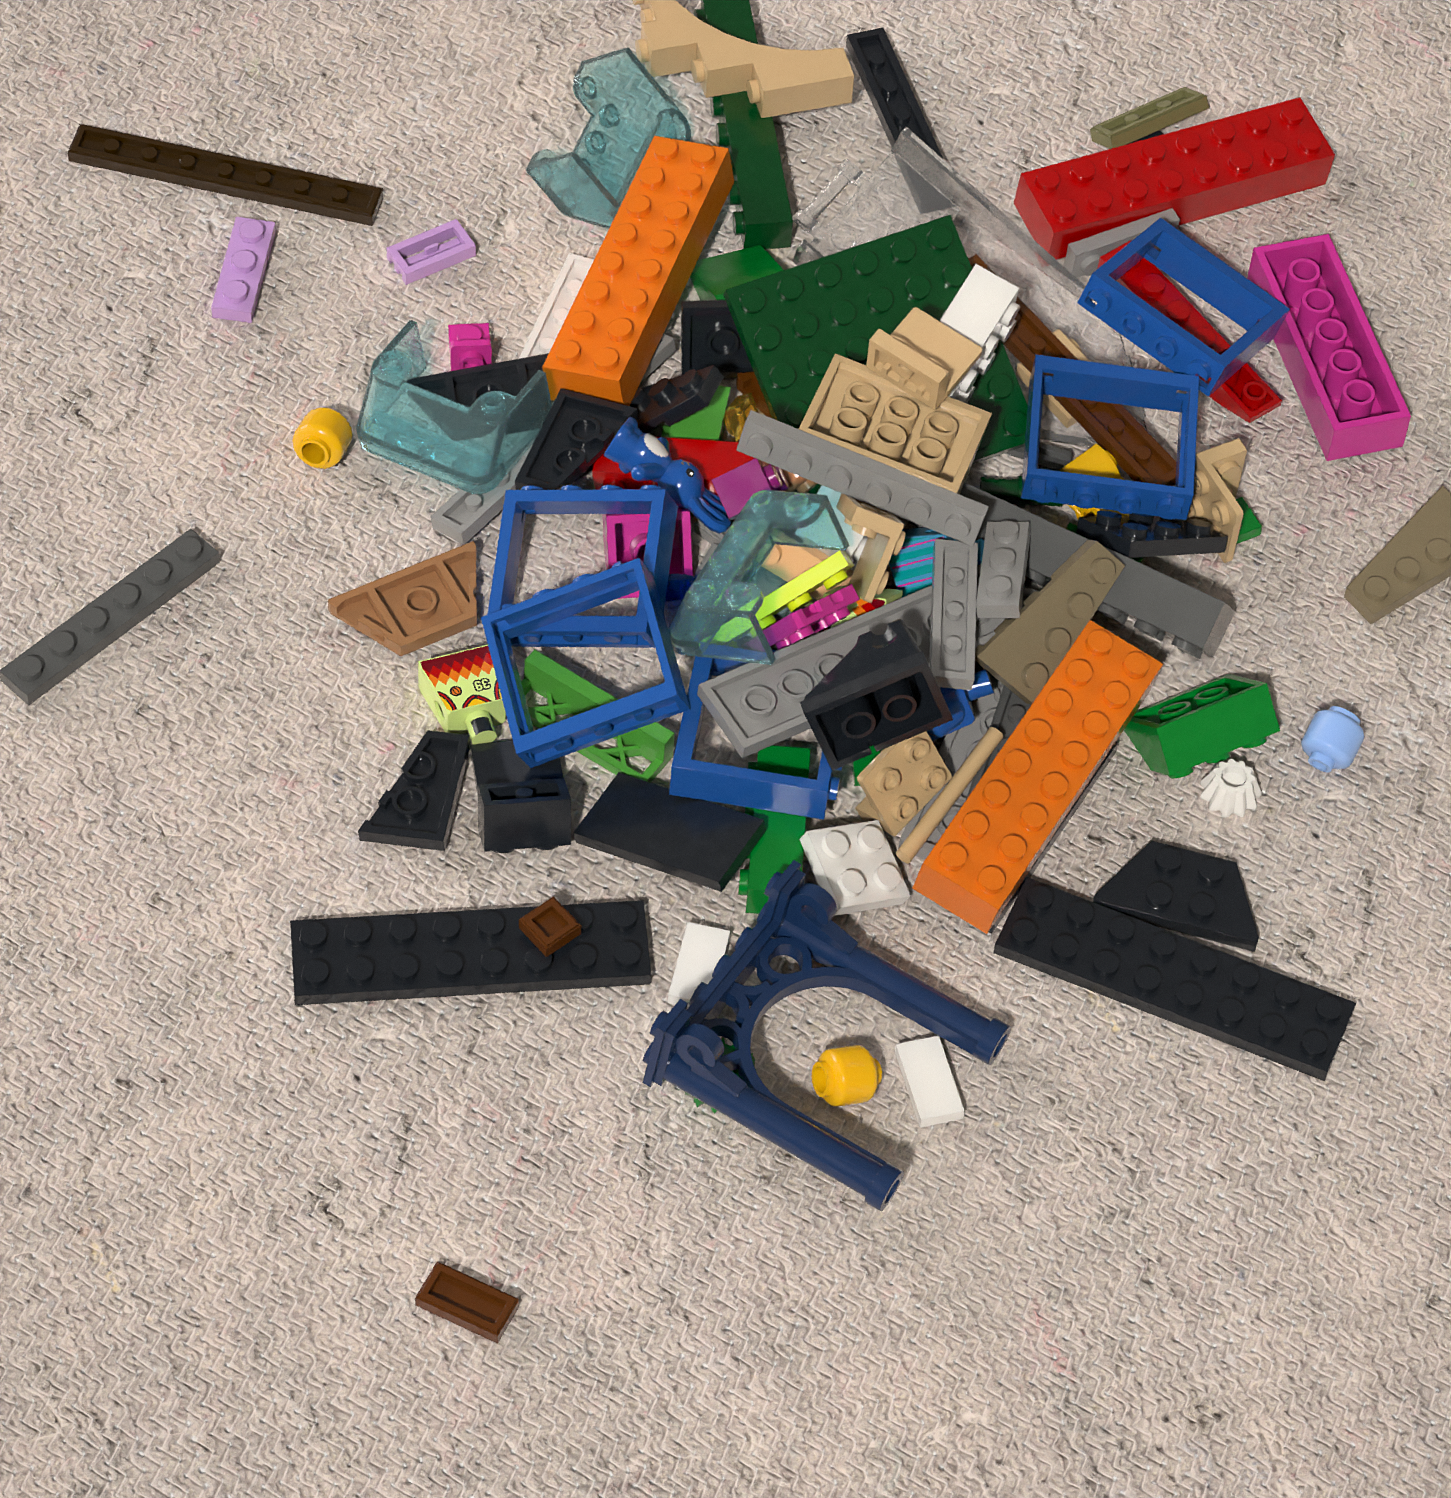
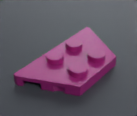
[743,584,860,650]

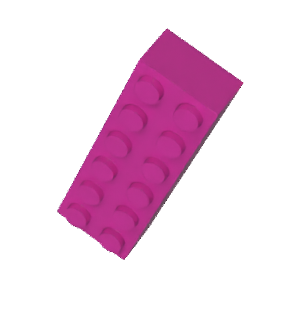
[1247,234,1411,461]

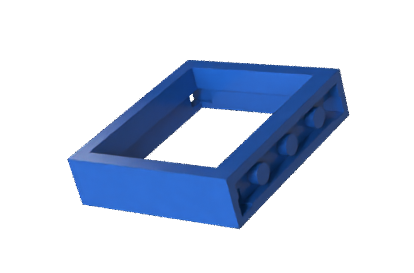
[1077,217,1290,397]
[1021,355,1199,520]
[487,485,678,648]
[481,558,690,768]
[669,638,843,820]

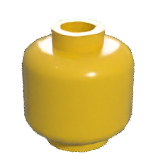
[292,407,353,469]
[811,1045,882,1106]

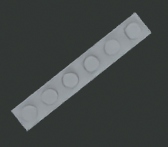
[736,410,989,546]

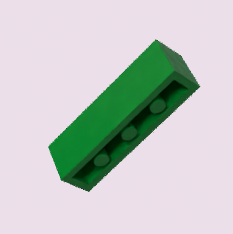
[738,745,810,914]

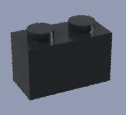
[478,778,571,853]

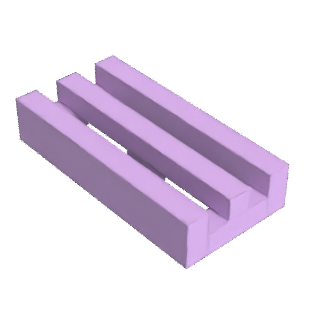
[386,219,476,285]

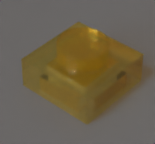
[725,393,759,442]

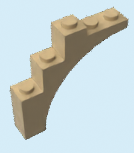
[632,0,854,118]

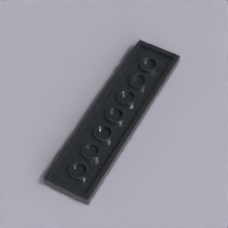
[993,877,1356,1081]
[290,900,651,1005]

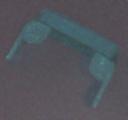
[356,320,552,494]

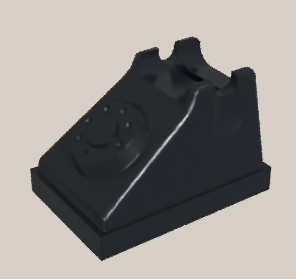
[800,619,953,771]

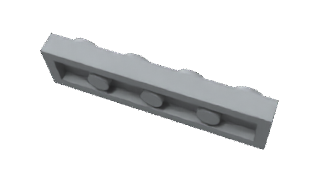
[929,539,978,690]

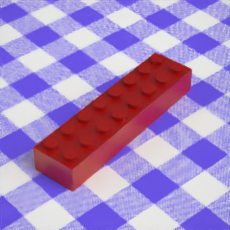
[1014,97,1335,263]

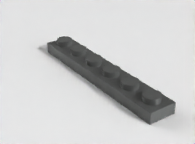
[0,529,220,706]

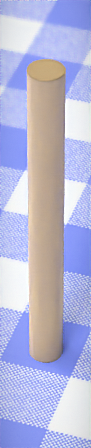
[896,727,1003,863]

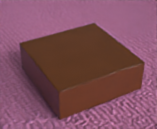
[519,896,581,957]

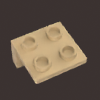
[866,307,982,410]
[1188,438,1247,563]
[836,493,905,603]
[855,731,952,837]

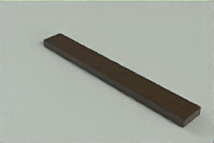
[68,124,383,226]

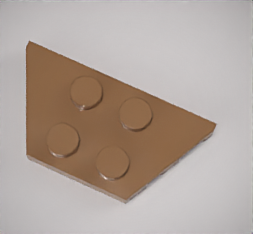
[328,541,477,656]

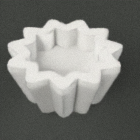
[1200,759,1262,818]

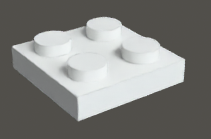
[799,820,911,916]

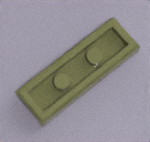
[1090,87,1209,149]

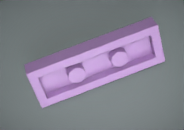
[211,217,276,323]

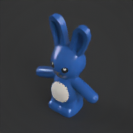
[604,417,732,534]

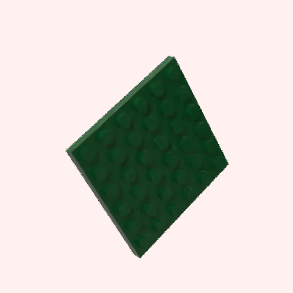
[723,215,1041,497]

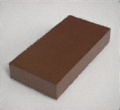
[415,1261,520,1344]

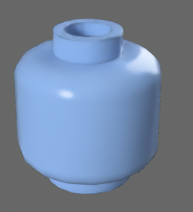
[1301,706,1365,773]

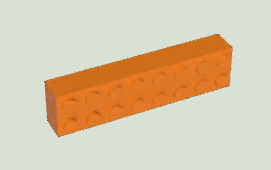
[542,136,734,406]
[912,620,1163,934]

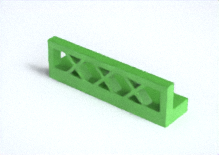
[521,649,675,783]

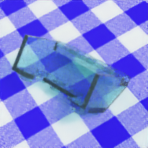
[526,47,691,229]
[668,490,849,665]

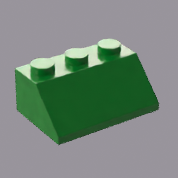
[1124,674,1280,779]

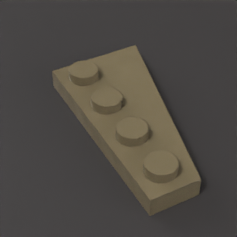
[975,540,1125,705]

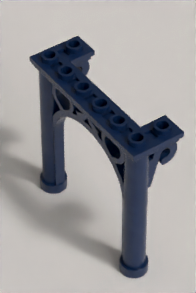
[643,860,1011,1211]

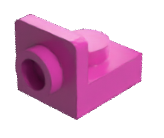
[448,323,492,371]

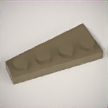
[1344,486,1451,624]

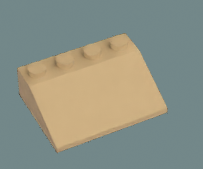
[799,354,992,494]

